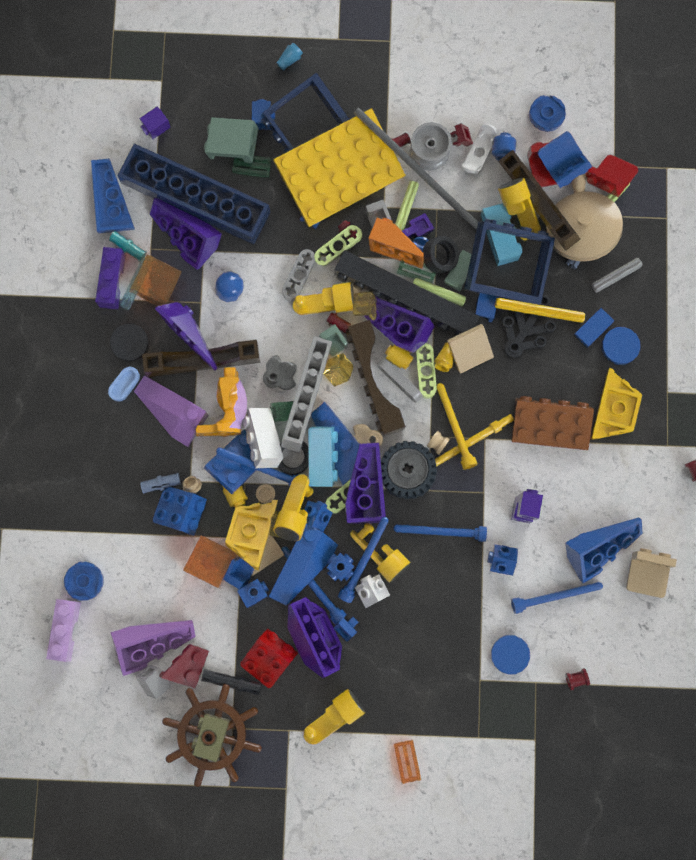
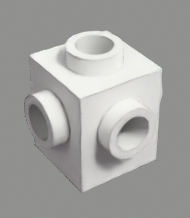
[355,575,390,608]

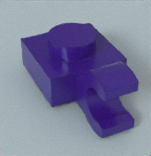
[402,213,434,239]

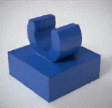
[334,617,358,642]

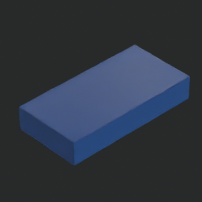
[574,308,614,348]

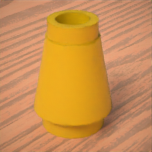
[434,342,454,372]

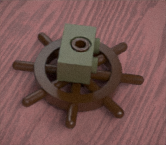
[162,684,262,787]

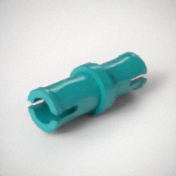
[109,231,147,262]

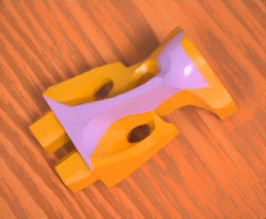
[196,367,247,437]

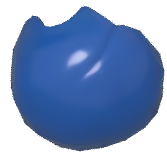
[215,271,244,302]

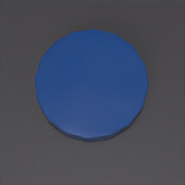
[529,95,566,132]
[602,327,640,365]
[64,562,104,601]
[491,635,530,674]

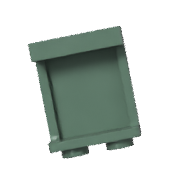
[204,117,259,163]

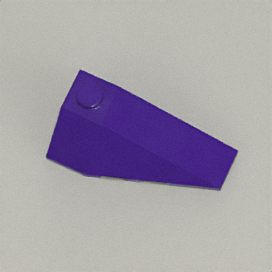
[150,198,222,269]
[356,293,435,353]
[155,302,218,371]
[345,443,386,524]

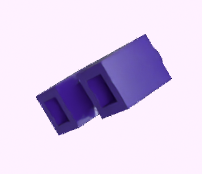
[95,247,126,309]
[511,489,543,524]

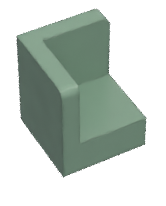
[319,325,348,357]

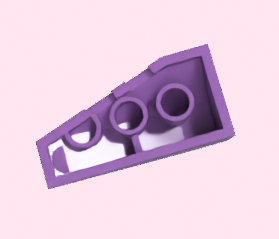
[134,376,209,447]
[110,620,196,676]

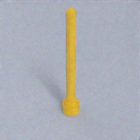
[437,383,478,470]

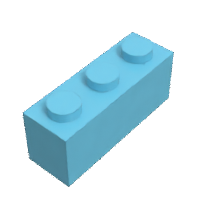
[481,203,522,266]
[308,427,338,487]

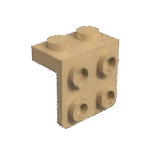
[626,548,677,598]

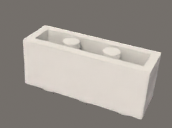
[242,408,283,468]

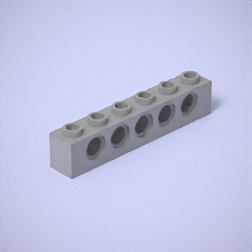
[281,336,332,452]

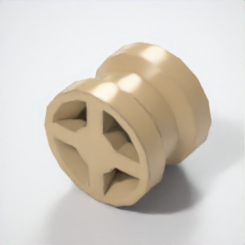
[427,431,450,455]

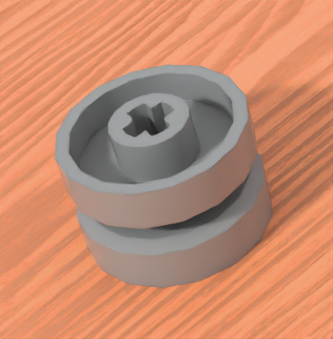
[409,122,452,171]

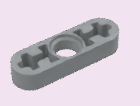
[282,249,315,301]
[377,358,423,403]

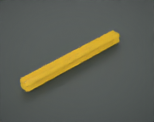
[495,298,585,322]

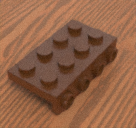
[511,396,594,450]

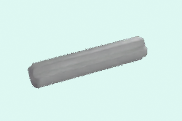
[591,258,643,293]

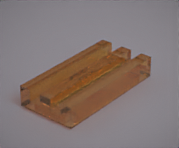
[393,739,421,784]

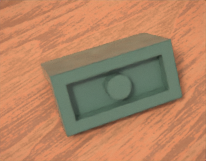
[444,250,471,292]

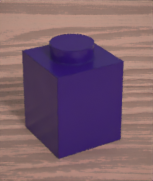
[139,106,171,139]

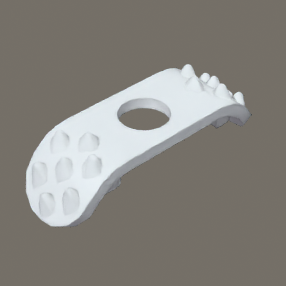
[461,124,497,174]

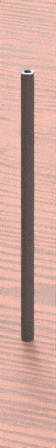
[354,107,478,230]

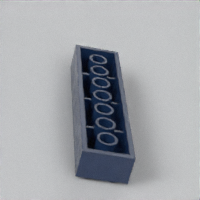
[117,143,270,244]

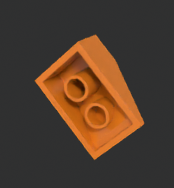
[369,218,424,269]

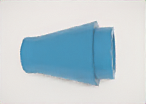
[276,43,303,71]

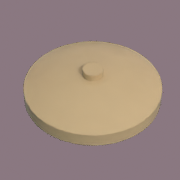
[546,192,623,261]

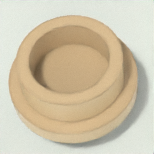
[183,476,202,494]
[256,484,275,503]

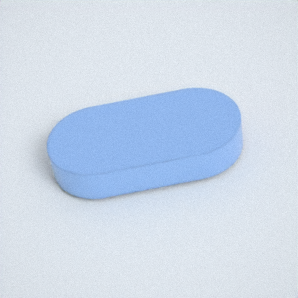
[108,367,140,401]

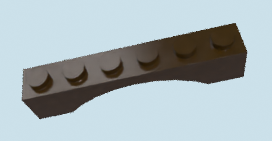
[498,150,581,251]
[346,320,406,437]
[142,339,261,377]

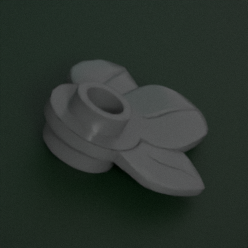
[263,355,297,390]

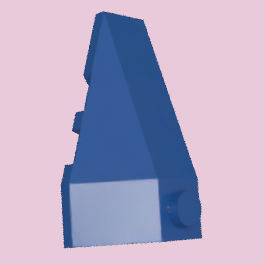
[565,517,643,583]
[269,524,338,606]

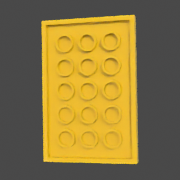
[273,108,406,227]

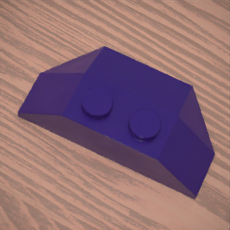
[288,597,342,678]

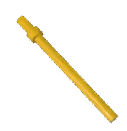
[435,414,514,467]

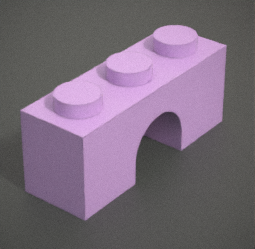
[46,599,81,662]

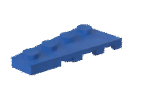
[91,158,135,234]
[311,402,359,485]

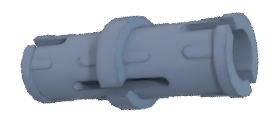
[140,473,181,494]

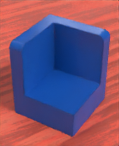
[475,293,498,322]
[223,556,254,589]

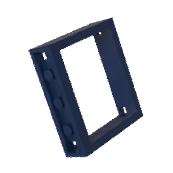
[261,73,350,153]
[464,219,555,305]

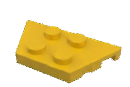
[591,368,642,440]
[225,500,278,570]

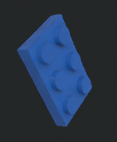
[204,429,257,494]

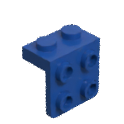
[537,131,592,188]
[153,487,207,536]

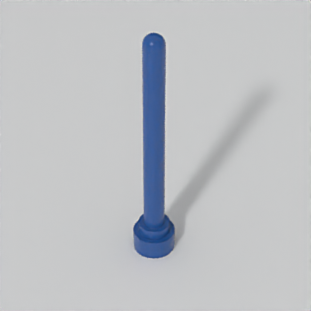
[216,447,298,485]
[338,517,389,603]
[393,525,487,542]
[281,546,347,625]
[511,582,603,614]

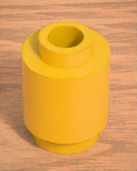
[384,344,414,370]
[222,486,248,507]

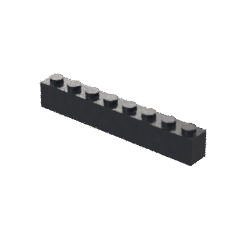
[334,250,480,336]

